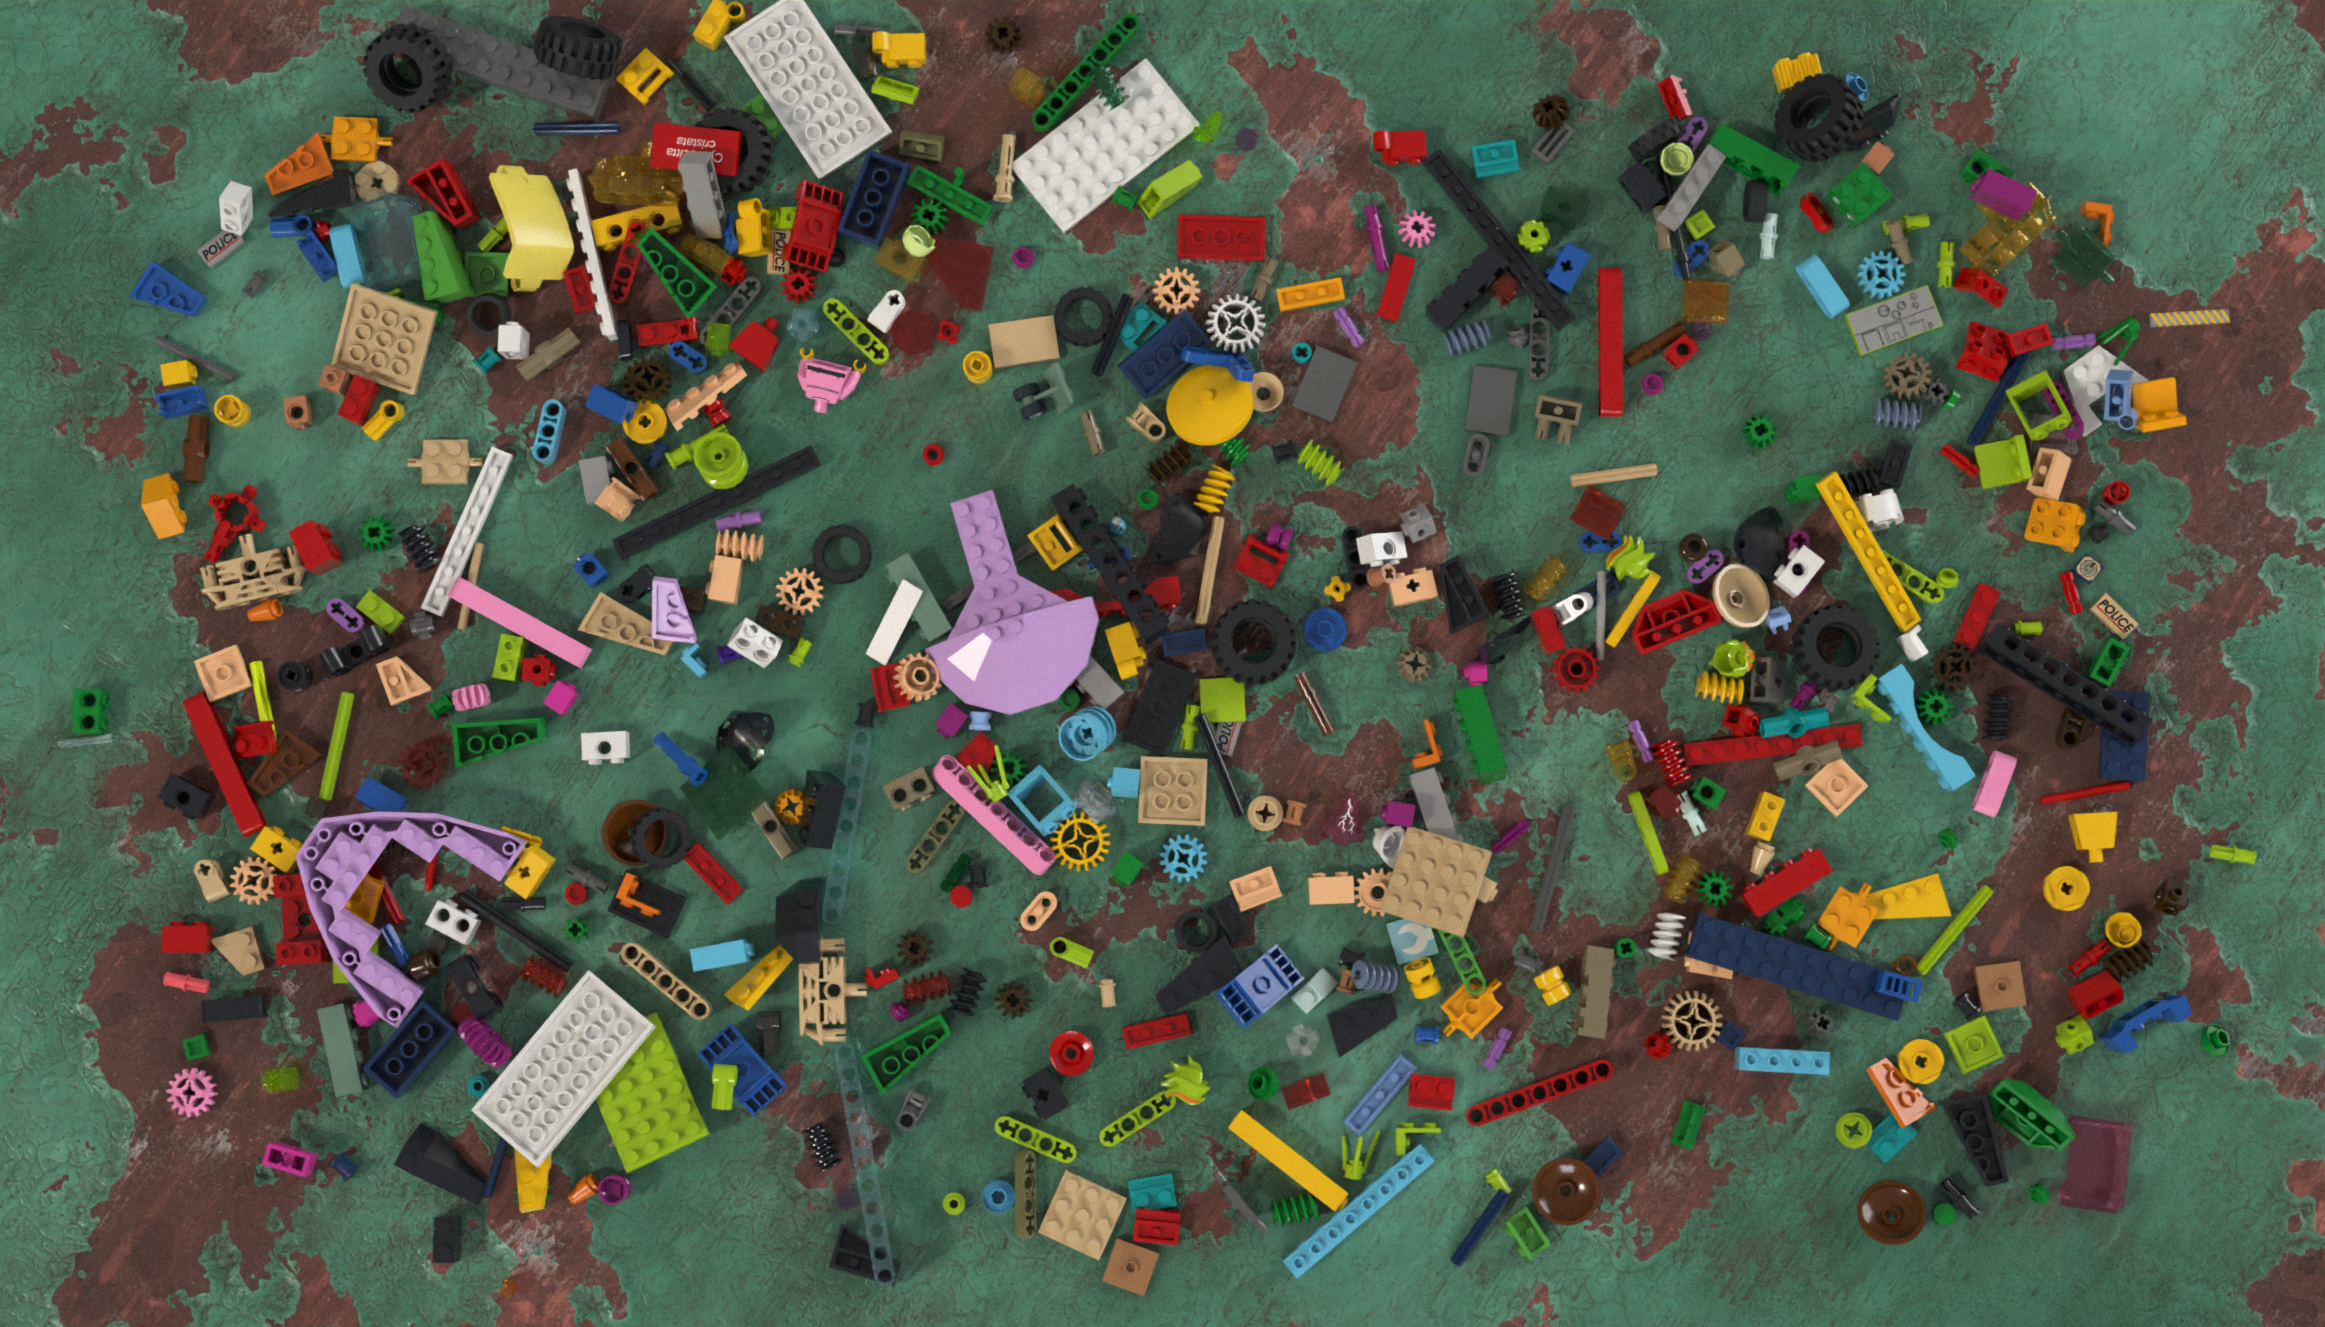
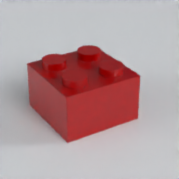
[288,519,343,576]

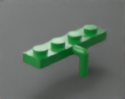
[906,165,993,226]

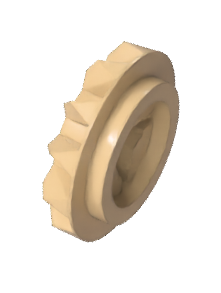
[1248,796,1283,831]

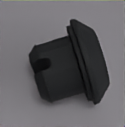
[829,248,845,267]
[2089,525,2109,544]

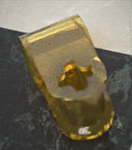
[1605,738,1637,783]

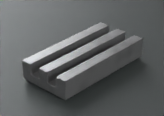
[1530,121,1575,165]

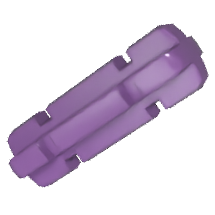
[1333,307,1364,348]
[2051,334,2096,351]
[1628,720,1655,763]
[1482,1027,1512,1070]

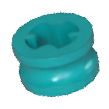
[1292,342,1312,364]

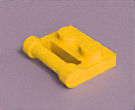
[616,48,674,106]
[1027,513,1084,572]

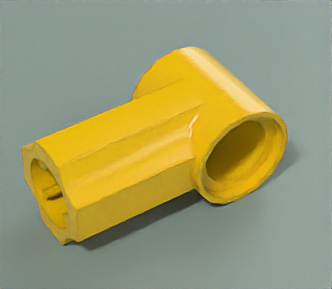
[362,400,405,442]

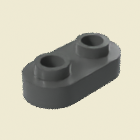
[1462,434,1490,478]

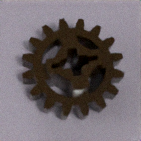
[624,357,672,404]
[1928,643,1979,692]

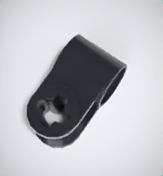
[618,563,658,603]

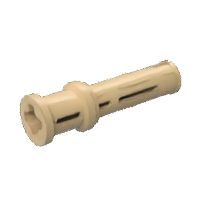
[993,134,1016,203]

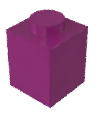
[935,703,970,739]

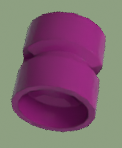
[598,1173,632,1205]

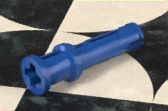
[653,732,708,786]

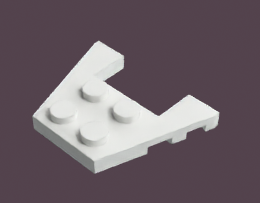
[2061,345,2149,437]

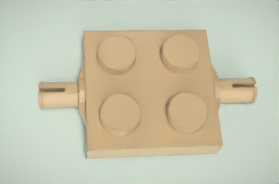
[407,439,484,485]

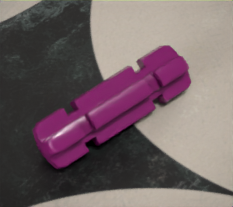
[1490,819,1530,854]

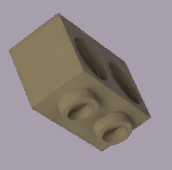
[883,766,936,813]

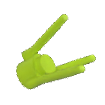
[967,744,1010,802]
[1341,1130,1381,1180]

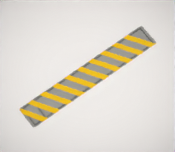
[2149,309,2230,327]

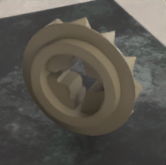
[1397,647,1433,682]

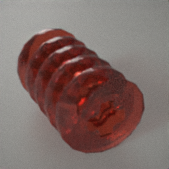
[518,954,569,999]
[903,970,952,1007]

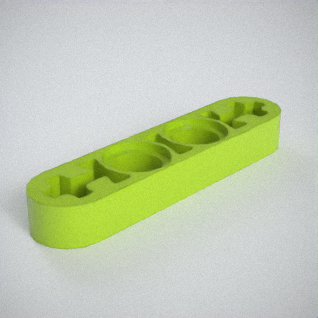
[823,298,890,365]
[1881,549,1944,604]
[1627,791,1669,876]
[1099,1090,1176,1147]
[995,1116,1077,1163]

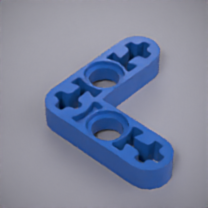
[1181,346,1255,382]

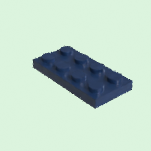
[1117,309,1212,400]
[2098,690,2150,782]

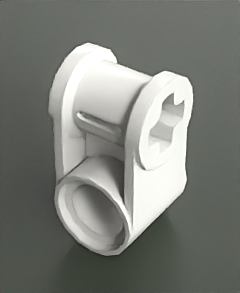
[867,290,906,333]
[1550,592,1593,628]

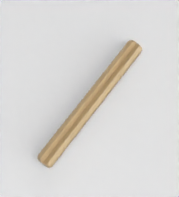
[1195,516,1224,625]

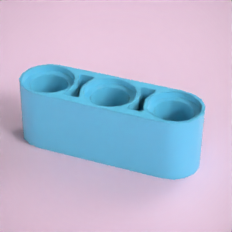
[329,223,367,289]
[1795,254,1850,319]
[533,399,566,465]

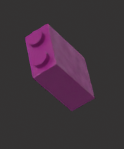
[1969,169,2037,220]

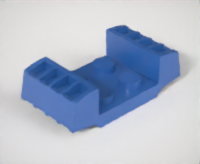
[1214,944,1305,1029]
[2099,995,2192,1053]
[697,1023,787,1117]

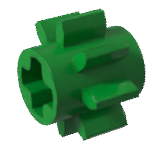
[562,916,592,944]

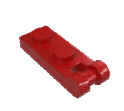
[636,317,700,348]

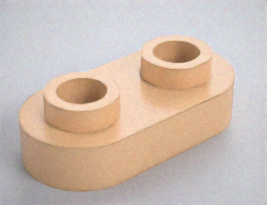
[1020,891,1057,931]

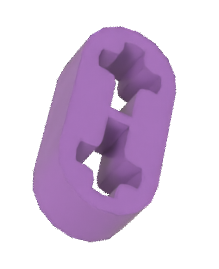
[1677,117,1708,153]
[1686,550,1724,585]
[326,598,365,633]

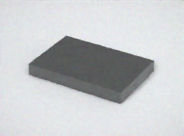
[1292,346,1357,423]
[1464,365,1518,437]

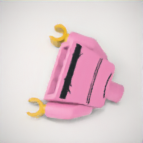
[797,348,866,413]

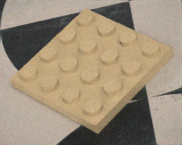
[331,283,438,395]
[1380,827,1492,938]

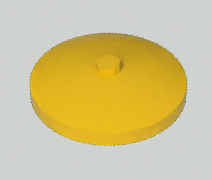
[1166,365,1254,446]

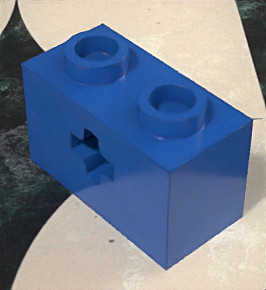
[1544,242,1590,297]

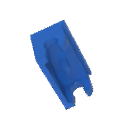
[297,230,338,282]
[585,384,639,424]
[154,385,209,419]
[355,777,407,812]

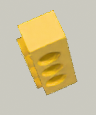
[590,199,685,252]

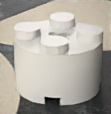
[1855,489,1904,533]

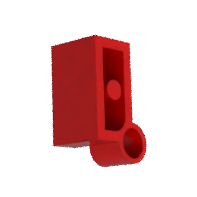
[1372,130,1427,166]

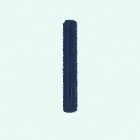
[534,122,621,136]
[1451,1189,1509,1266]

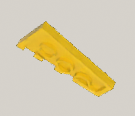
[1866,873,1952,919]
[724,944,793,1011]
[514,1148,552,1213]

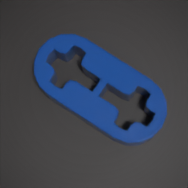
[1673,240,1709,277]
[669,341,708,374]
[1578,532,1622,553]

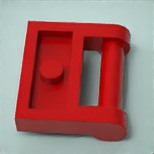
[1233,533,1290,589]

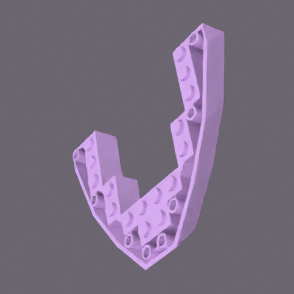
[296,811,527,1028]

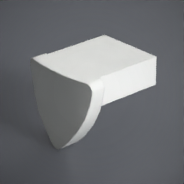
[1896,624,1929,662]

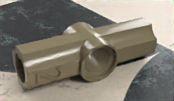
[516,327,581,382]
[1773,740,1843,781]
[745,794,798,860]

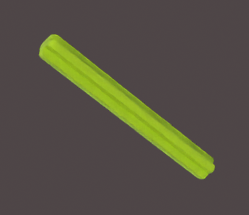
[319,692,354,801]
[1915,885,1993,975]

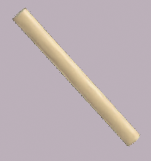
[457,542,484,630]

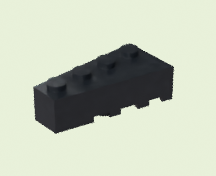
[1425,246,1509,333]
[1939,1091,2009,1187]

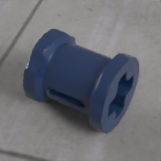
[329,1152,360,1182]

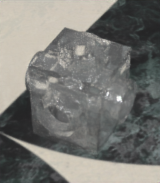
[1284,1023,1320,1058]

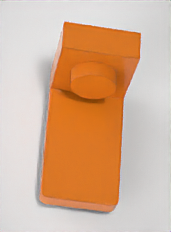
[2079,201,2114,252]
[1411,719,1443,770]
[616,872,661,917]

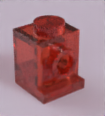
[1489,272,1520,307]

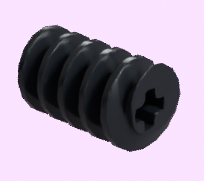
[1839,467,1880,500]
[398,525,442,574]
[1492,572,1527,620]
[1981,694,2014,741]
[947,967,987,1017]
[801,1123,843,1173]

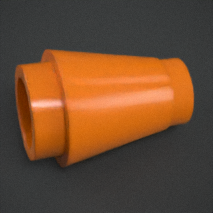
[247,598,283,622]
[567,1173,600,1205]

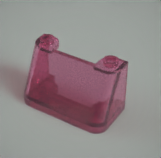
[2058,1115,2132,1214]

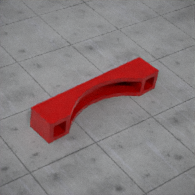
[1050,576,1181,617]

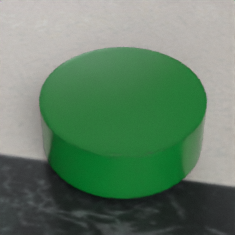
[1941,388,1961,411]
[1058,689,1080,711]
[1932,1202,1956,1226]

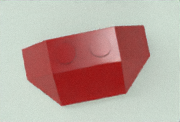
[1632,589,1723,655]

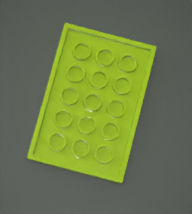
[596,1012,710,1173]

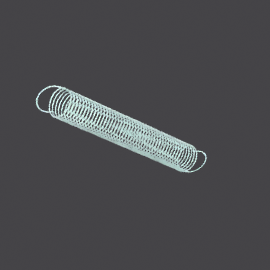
[53,734,118,748]

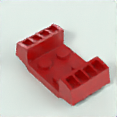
[781,180,844,273]

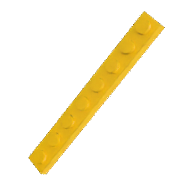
[1815,471,1921,632]

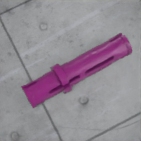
[1363,205,1390,272]

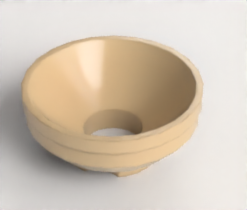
[1249,372,1284,412]

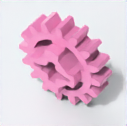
[166,1068,218,1117]

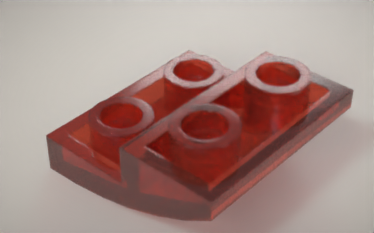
[1570,485,1626,540]

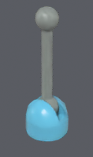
[1108,517,1126,536]

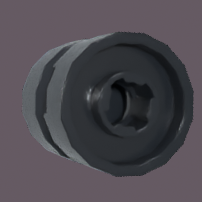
[276,661,314,692]

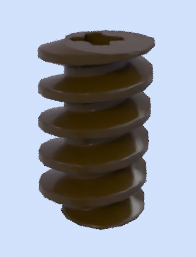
[1143,440,1192,487]
[2102,940,2154,984]

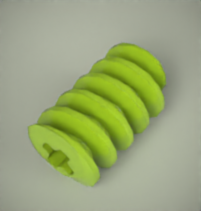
[1298,439,1346,486]

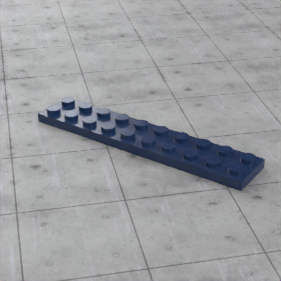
[1686,914,1907,1021]

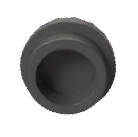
[1507,326,1529,349]

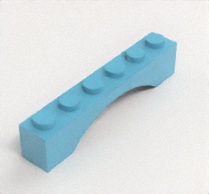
[1876,664,1976,792]

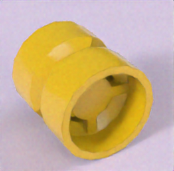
[963,351,993,384]
[214,395,251,428]
[1404,957,1442,999]
[1533,965,1573,1006]

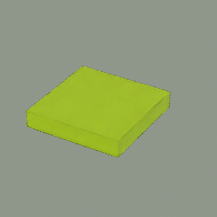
[1199,678,1246,724]
[1943,1015,2004,1074]

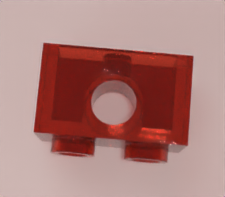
[1643,783,1682,820]
[1280,1072,1331,1110]

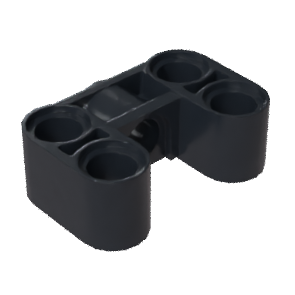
[319,625,392,677]
[445,954,504,1021]

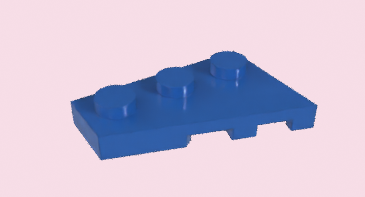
[129,261,208,317]

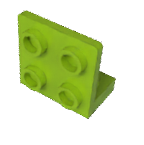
[1974,434,2033,489]

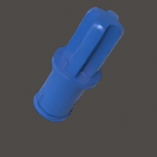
[379,924,409,968]

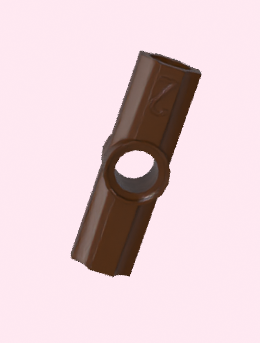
[182,415,210,483]
[606,437,660,502]

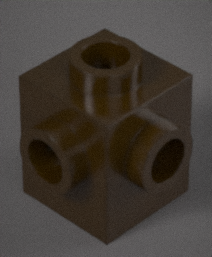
[2154,877,2189,917]

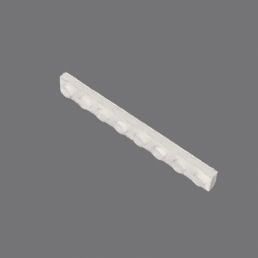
[566,168,618,341]
[421,447,514,617]

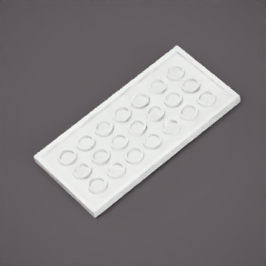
[724,0,893,181]
[1012,58,1200,234]
[471,970,656,1168]

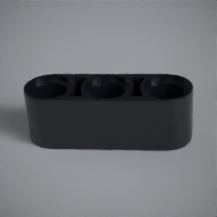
[1341,526,1369,591]
[201,995,267,1023]

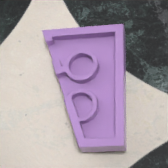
[652,576,697,644]

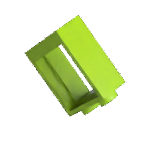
[2005,370,2073,441]

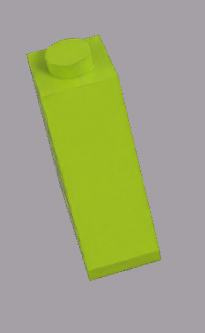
[1137,160,1203,219]

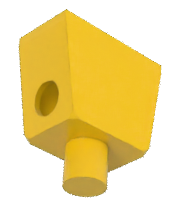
[2068,812,2117,863]

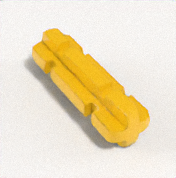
[500,826,543,847]

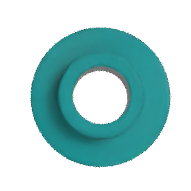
[467,1075,490,1097]

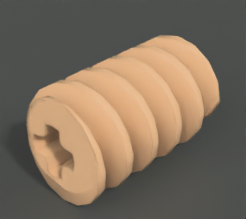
[716,529,764,562]

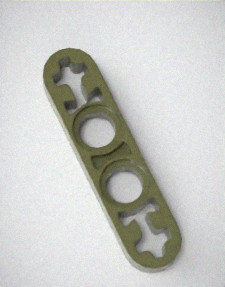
[905,800,965,874]
[1015,1150,1036,1239]

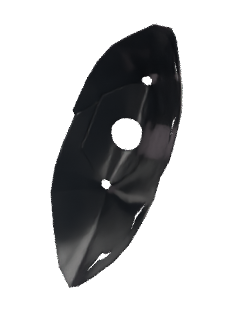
[1150,492,1207,565]
[1733,506,1787,582]
[1475,616,1531,664]
[716,710,774,777]

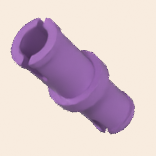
[716,510,763,532]

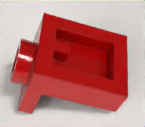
[864,967,901,989]

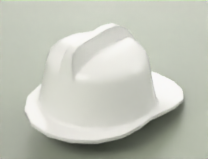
[1373,826,1406,869]

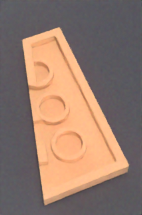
[664,361,747,431]

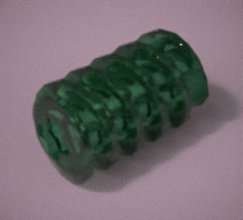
[1085,63,1130,112]

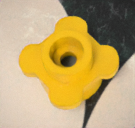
[1324,576,1351,602]

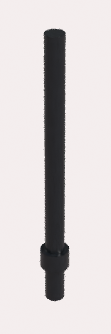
[1657,155,1691,281]

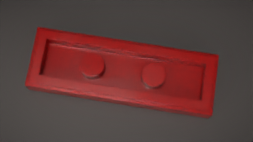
[1376,253,1416,323]
[682,842,744,905]
[1122,1012,1192,1049]

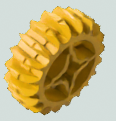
[1051,811,1111,872]

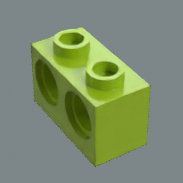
[492,633,528,683]

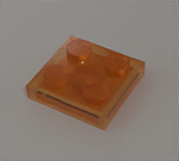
[1683,280,1729,325]

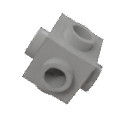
[1400,504,1437,543]

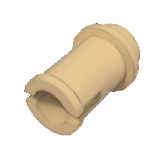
[1098,979,1116,1007]

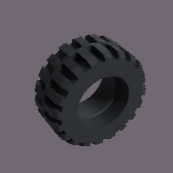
[534,16,623,80]
[363,23,453,113]
[1774,73,1864,162]
[694,107,775,194]
[1211,599,1296,686]
[1790,604,1881,692]

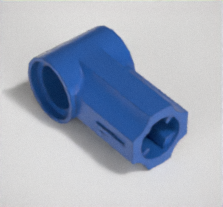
[270,214,317,238]

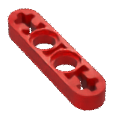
[608,220,647,303]

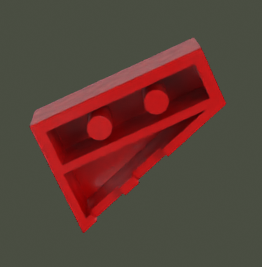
[406,158,482,229]

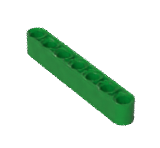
[1032,13,1140,133]

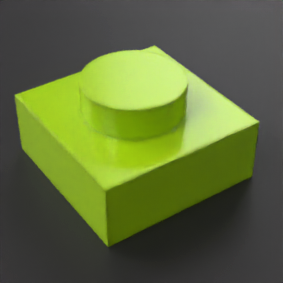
[1684,210,1715,241]

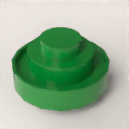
[2201,1024,2230,1058]
[1248,1067,1278,1101]

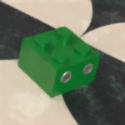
[1826,162,1893,229]

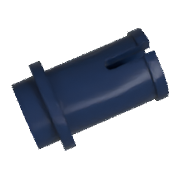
[645,439,669,469]

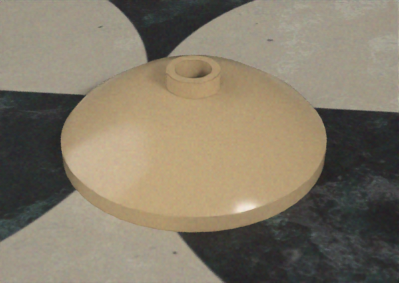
[1713,564,1770,629]

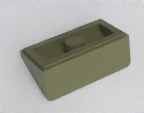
[898,130,945,162]

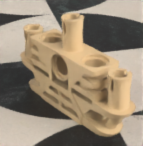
[200,534,307,610]
[799,935,868,1047]

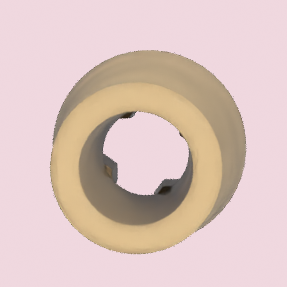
[1749,841,1775,876]

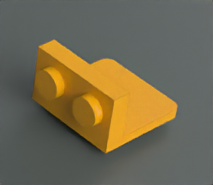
[2024,498,2086,553]

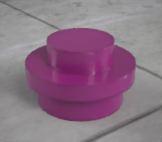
[1012,247,1034,269]
[1641,373,1663,395]
[889,1002,910,1022]

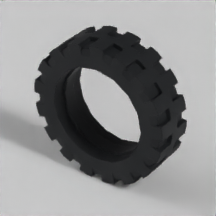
[1628,116,1687,162]
[1054,287,1113,347]
[812,524,872,585]
[630,808,692,868]

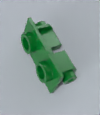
[1762,897,1807,938]
[1670,1100,1706,1150]

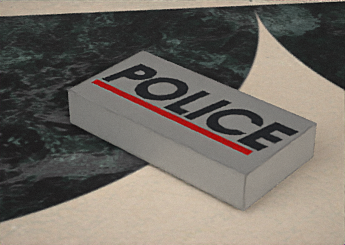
[197,230,246,269]
[1215,722,1242,757]

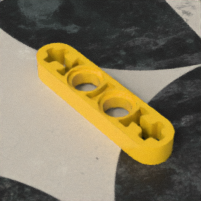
[1605,571,1661,648]

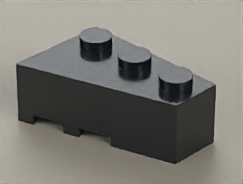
[1439,555,1491,635]
[799,770,846,850]
[1326,996,1398,1058]
[829,1223,901,1287]

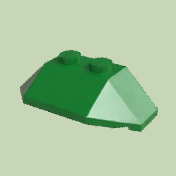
[1989,1078,2076,1151]

